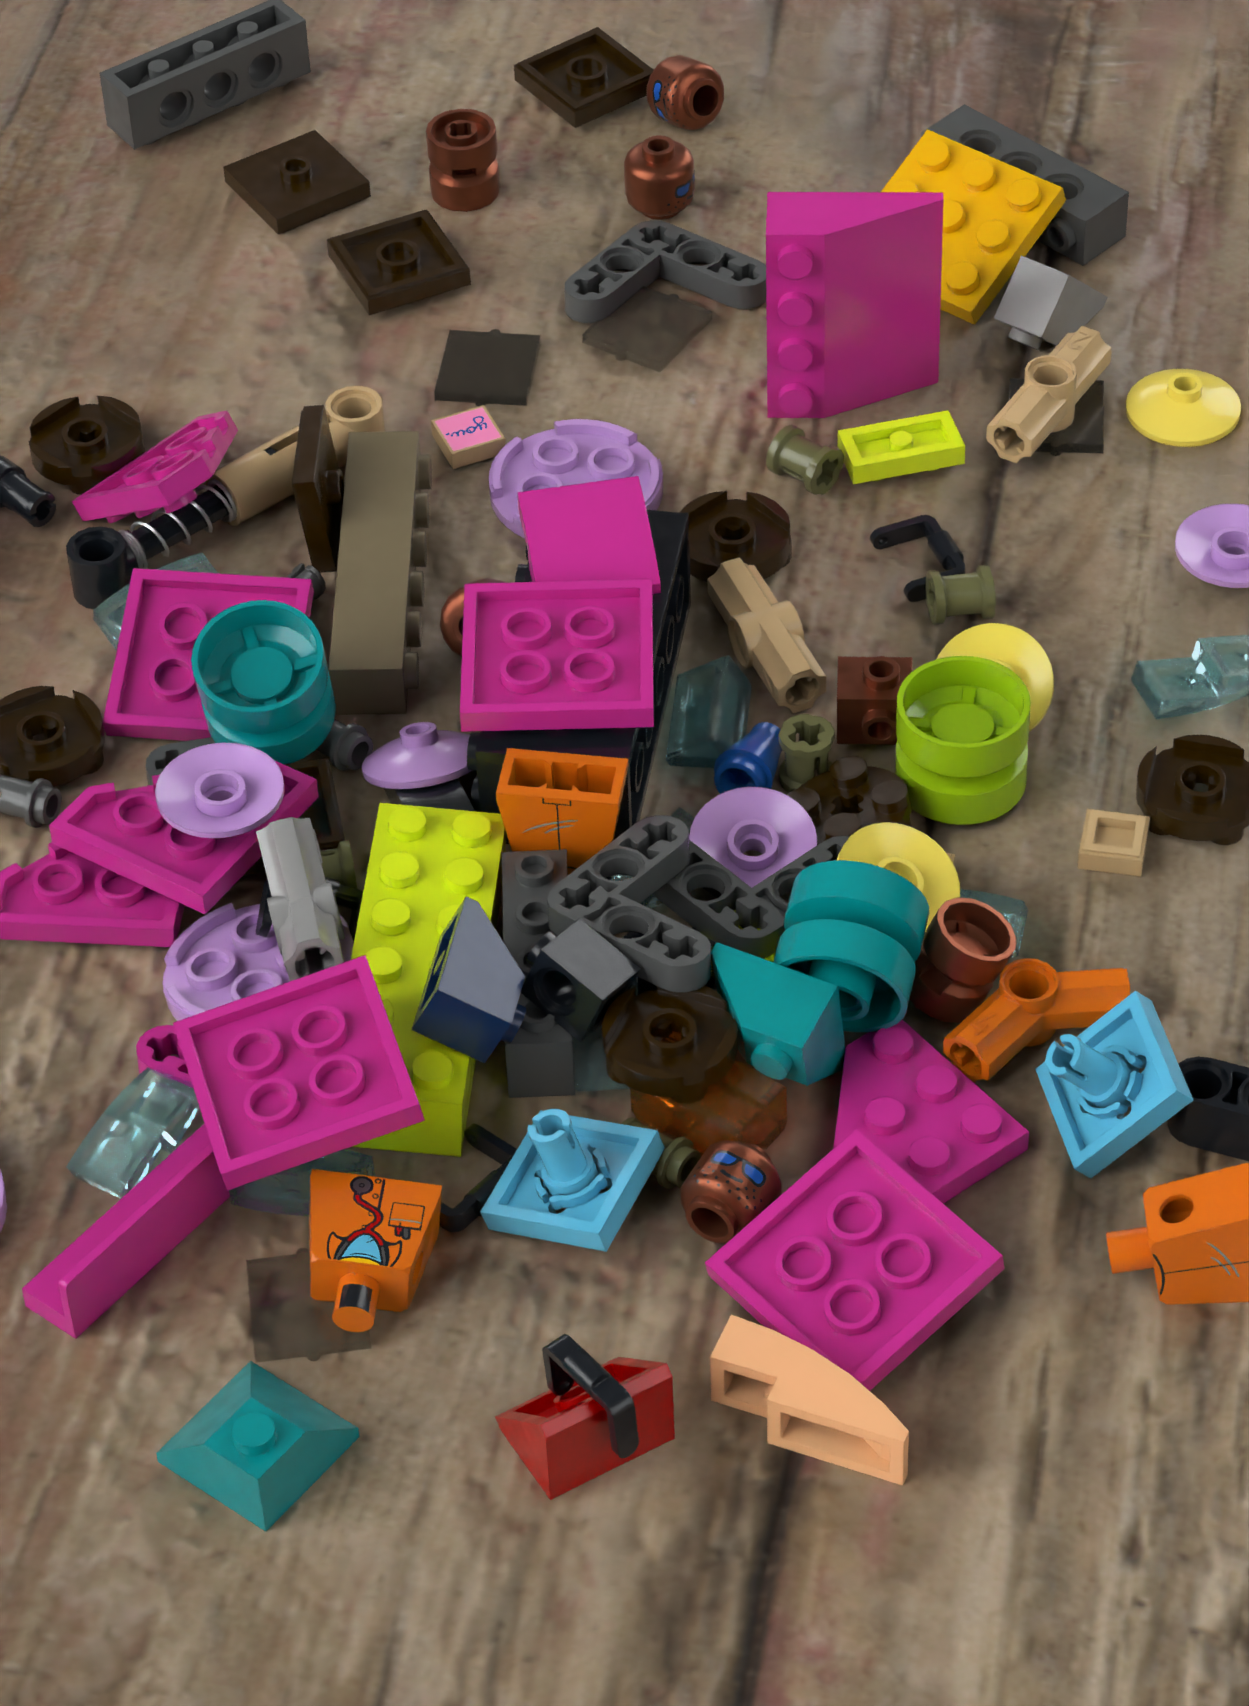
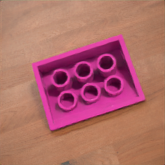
[766,192,943,418]

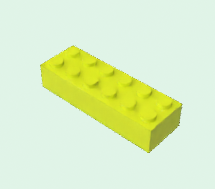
[351,803,506,1157]

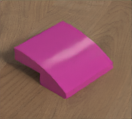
[517,476,661,594]

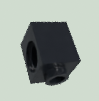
[521,918,641,1042]

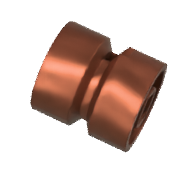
[426,109,500,212]
[909,897,1016,1023]

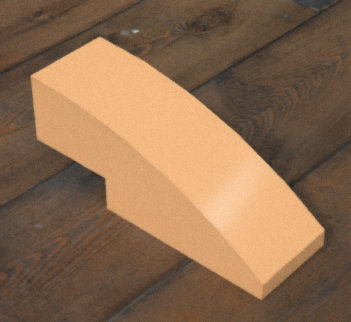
[710,1314,909,1486]

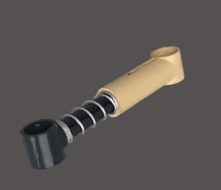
[66,386,385,610]

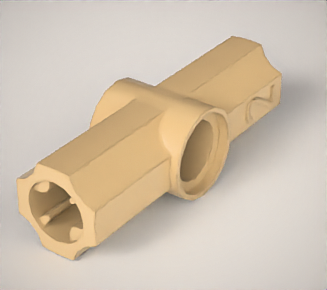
[986,326,1112,463]
[707,558,826,713]

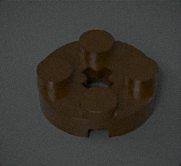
[29,396,145,495]
[679,491,792,582]
[0,686,105,787]
[1136,735,1249,845]
[787,756,913,845]
[602,985,738,1104]

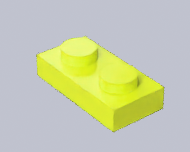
[837,410,965,484]

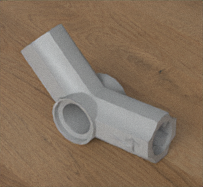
[256,817,345,981]

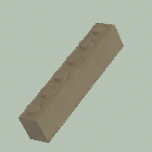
[328,431,432,715]

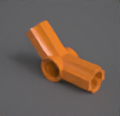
[943,958,1130,1083]

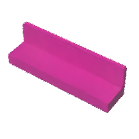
[22,1123,241,1339]

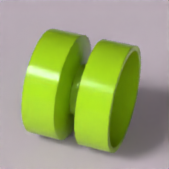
[895,656,1031,825]

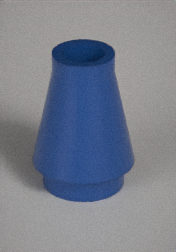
[714,722,782,794]

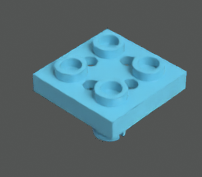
[1035,990,1193,1179]
[480,1109,665,1252]

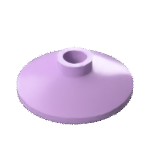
[1175,504,1249,588]
[362,722,473,789]
[155,742,284,838]
[689,787,817,888]

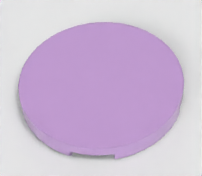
[489,419,663,538]
[163,903,354,1021]

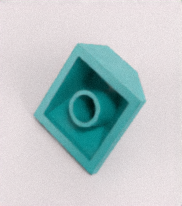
[711,942,846,1086]
[156,1361,360,1532]

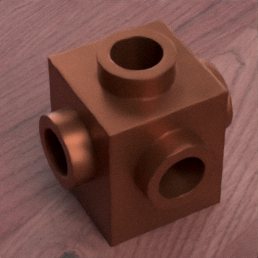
[837,656,912,745]

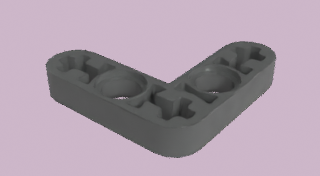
[564,220,766,323]
[547,815,712,992]
[652,836,849,959]

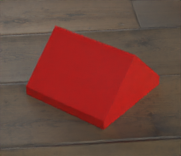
[495,1357,675,1500]

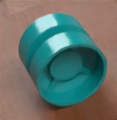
[191,600,336,764]
[773,860,930,1032]

